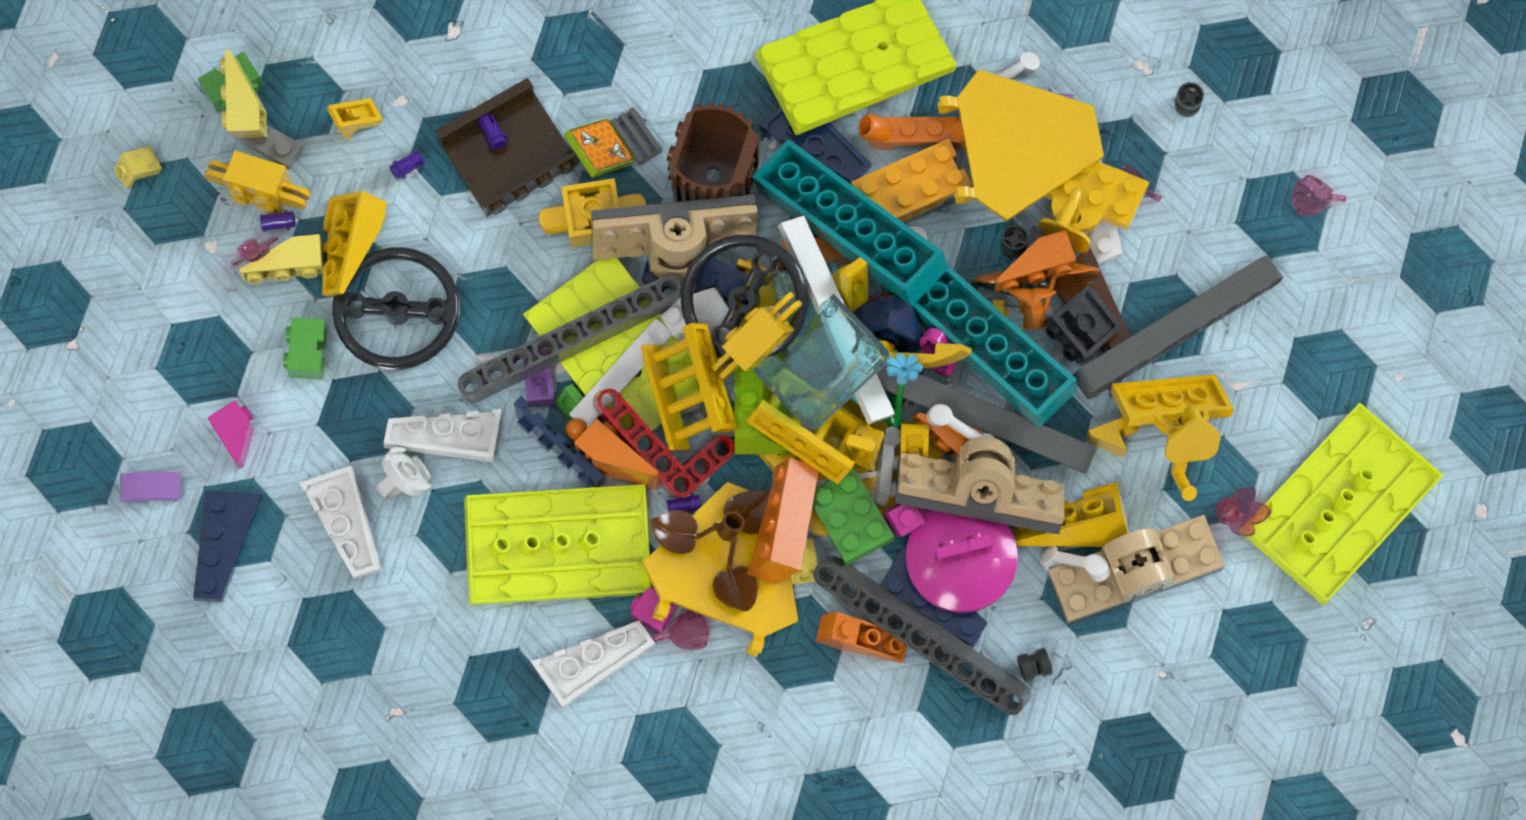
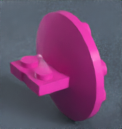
[906,510,1018,613]

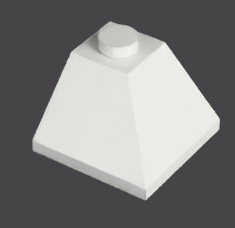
[661,288,741,351]

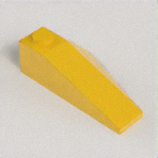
[322,191,387,297]
[1012,482,1129,547]

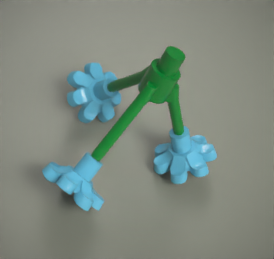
[835,349,923,434]

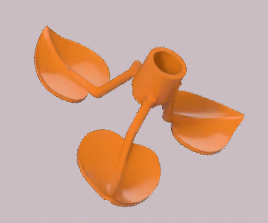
[970,263,1099,330]

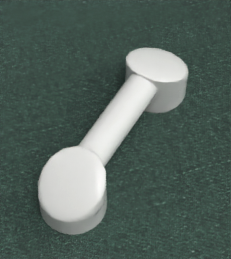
[998,52,1040,79]
[927,404,995,440]
[1039,546,1111,582]

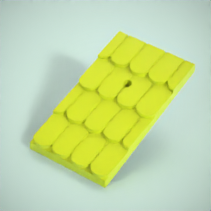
[754,0,957,135]
[522,258,700,441]
[1240,403,1444,606]
[464,484,651,605]

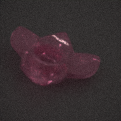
[230,236,278,266]
[1215,488,1271,536]

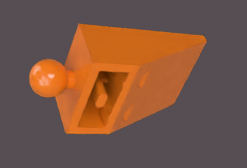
[565,418,660,491]

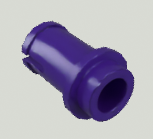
[478,114,507,150]
[389,149,425,180]
[260,209,296,232]
[666,493,702,513]

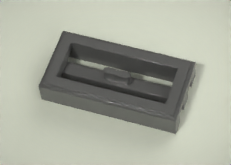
[611,107,662,166]

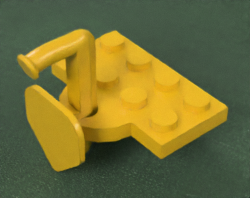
[1038,161,1149,253]
[1110,374,1234,501]

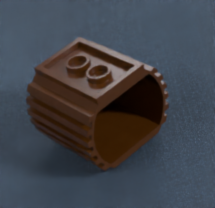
[667,102,760,202]

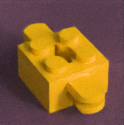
[204,150,311,214]
[539,178,646,248]
[711,292,803,380]

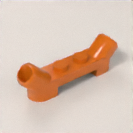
[859,113,966,150]

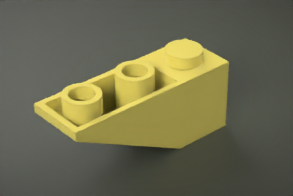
[239,234,324,284]

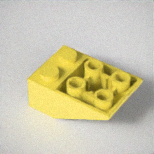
[220,50,267,139]

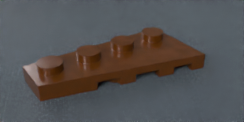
[1046,248,1130,354]

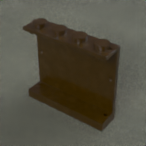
[435,78,579,217]

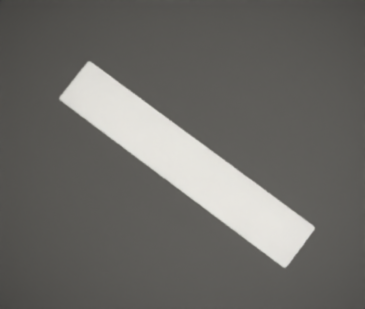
[569,319,672,428]

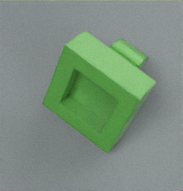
[555,384,583,421]

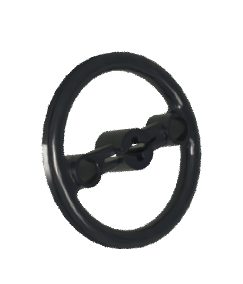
[681,235,808,363]
[332,247,460,370]

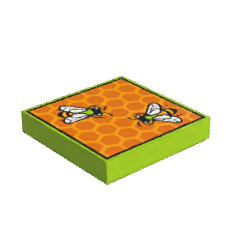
[564,118,636,178]

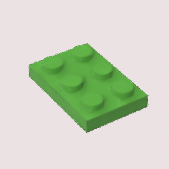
[812,468,895,566]

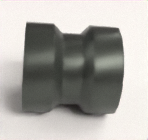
[1174,82,1204,117]
[1000,225,1029,259]
[1017,648,1053,682]

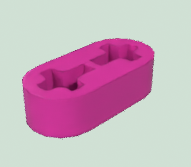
[919,328,958,376]

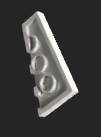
[531,621,655,708]

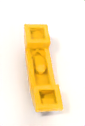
[861,340,972,368]

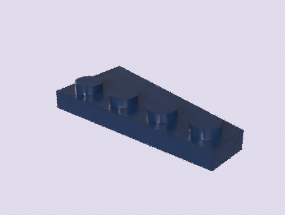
[759,106,872,184]
[641,258,748,304]
[514,396,605,488]
[193,490,262,602]
[880,544,988,648]

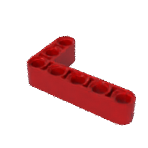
[592,388,735,497]

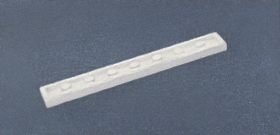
[777,216,895,425]

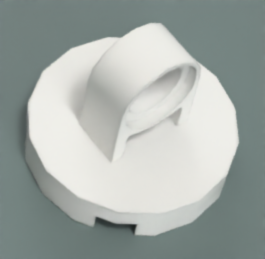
[377,447,431,500]

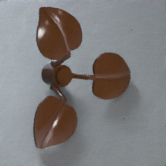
[650,490,769,612]

